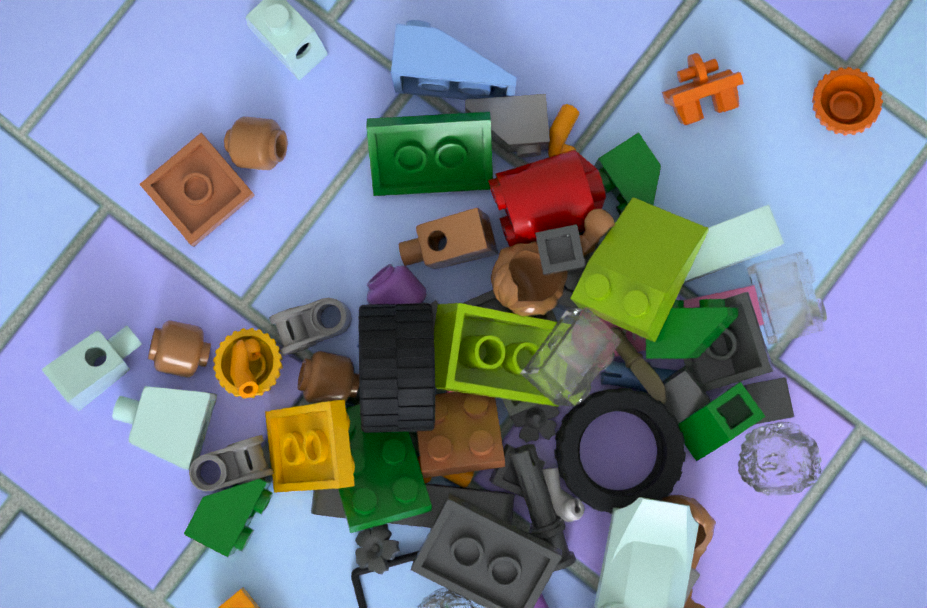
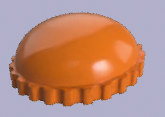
[812,67,883,136]

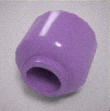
[367,264,427,304]

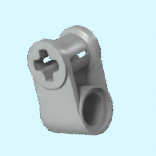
[269,297,352,356]
[189,435,274,492]

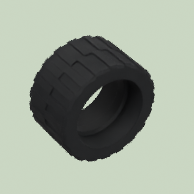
[358,303,436,433]
[554,388,686,514]

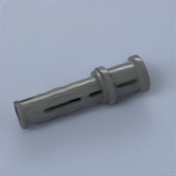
[509,444,576,571]

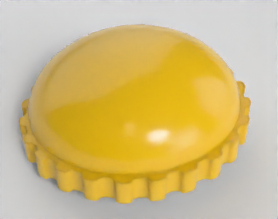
[213,328,283,399]

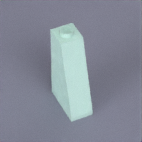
[683,204,784,284]

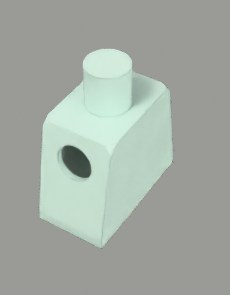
[245,0,328,81]
[41,326,142,411]
[112,386,218,470]

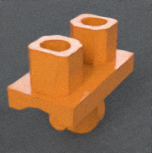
[662,53,744,125]

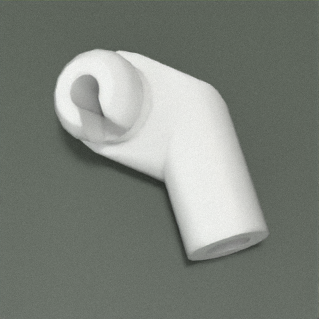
[542,468,585,522]

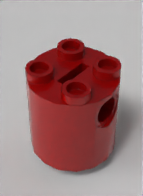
[488,149,606,246]

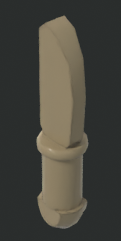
[606,327,667,404]

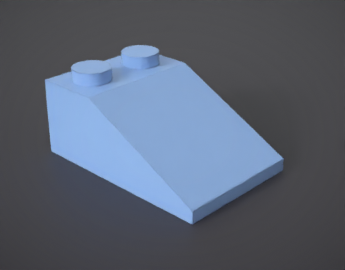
[391,20,517,100]

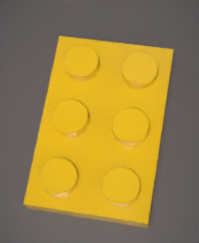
[265,400,355,493]

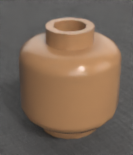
[224,116,288,171]
[148,320,211,378]
[297,351,359,404]

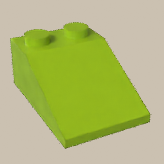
[570,197,709,342]
[434,303,570,407]

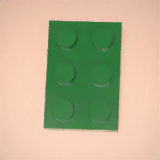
[366,112,493,196]
[338,404,432,533]

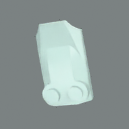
[594,497,699,608]

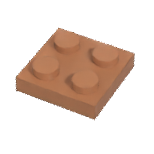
[139,132,255,247]
[417,392,505,478]

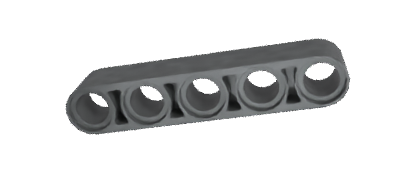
[311,483,515,528]

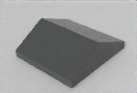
[683,292,774,392]

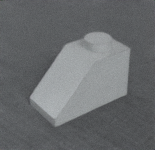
[465,94,550,158]

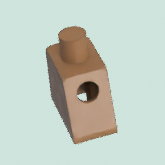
[399,208,498,269]

